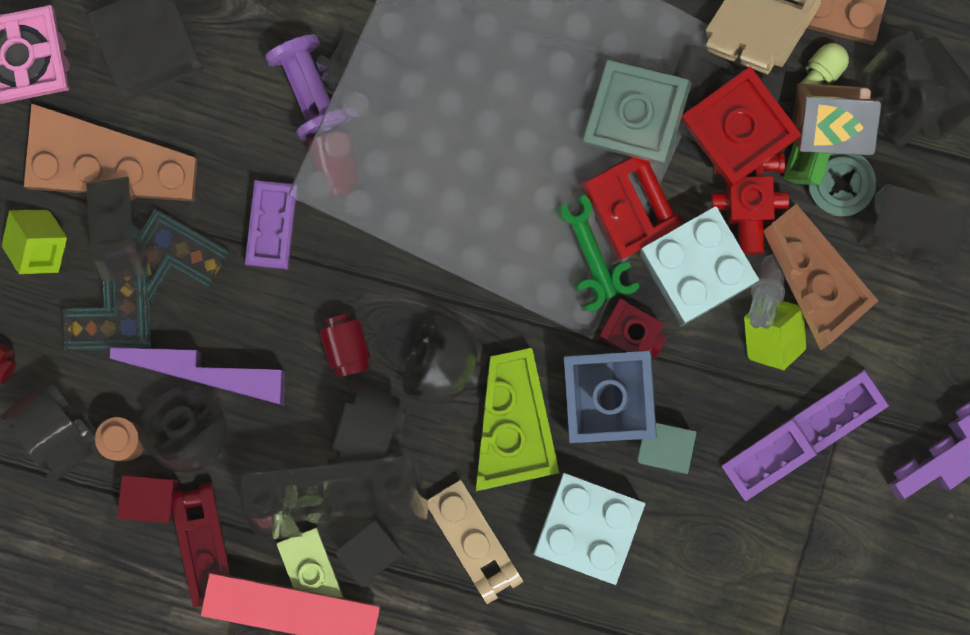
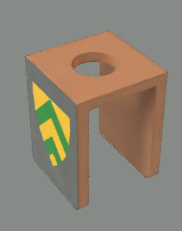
[792,83,881,155]

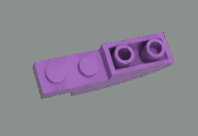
[888,401,970,499]

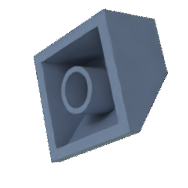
[564,351,657,443]

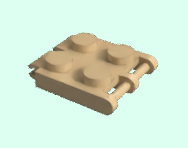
[706,0,821,74]

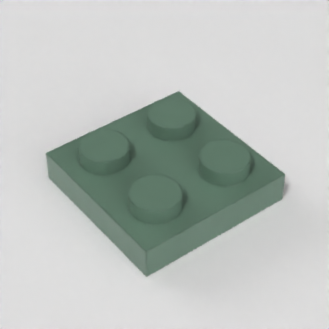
[583,60,691,166]

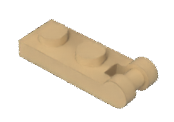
[425,480,523,605]

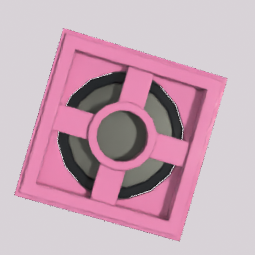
[0,5,70,104]

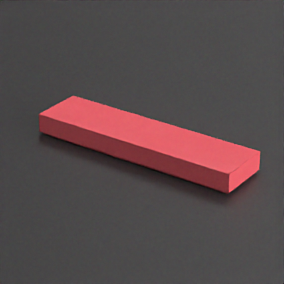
[201,572,380,635]

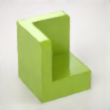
[2,210,67,274]
[744,296,806,371]

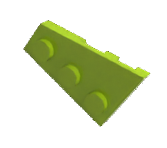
[476,348,559,491]

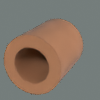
[95,417,146,462]

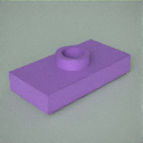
[245,180,298,270]

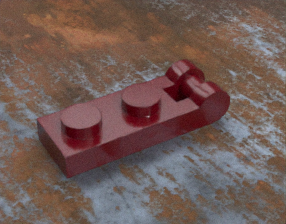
[172,481,232,608]

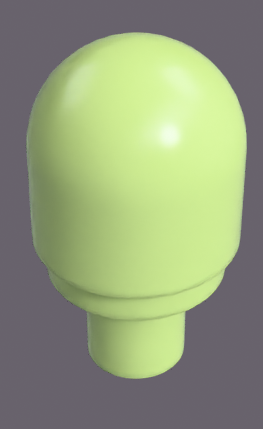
[801,43,849,85]

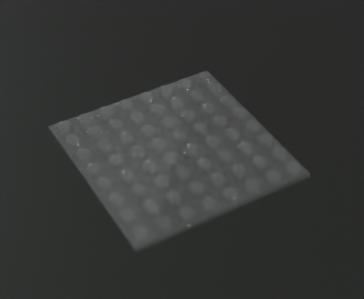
[288,0,717,339]

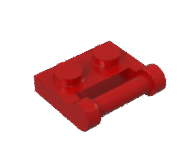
[580,156,683,259]

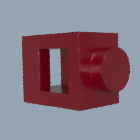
[598,298,667,358]

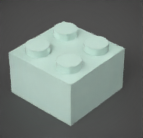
[638,206,759,327]
[533,473,646,585]

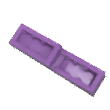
[110,348,285,406]
[722,368,890,502]

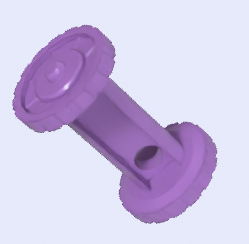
[265,34,351,140]

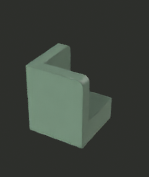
[637,423,697,475]

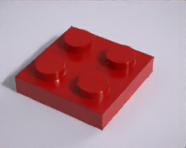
[681,66,802,187]

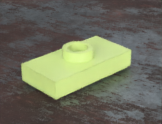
[277,528,344,598]

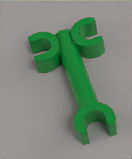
[556,195,639,311]

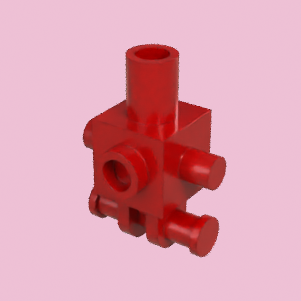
[711,152,789,255]

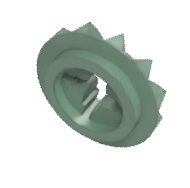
[808,153,876,216]

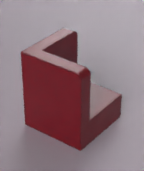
[118,476,179,523]

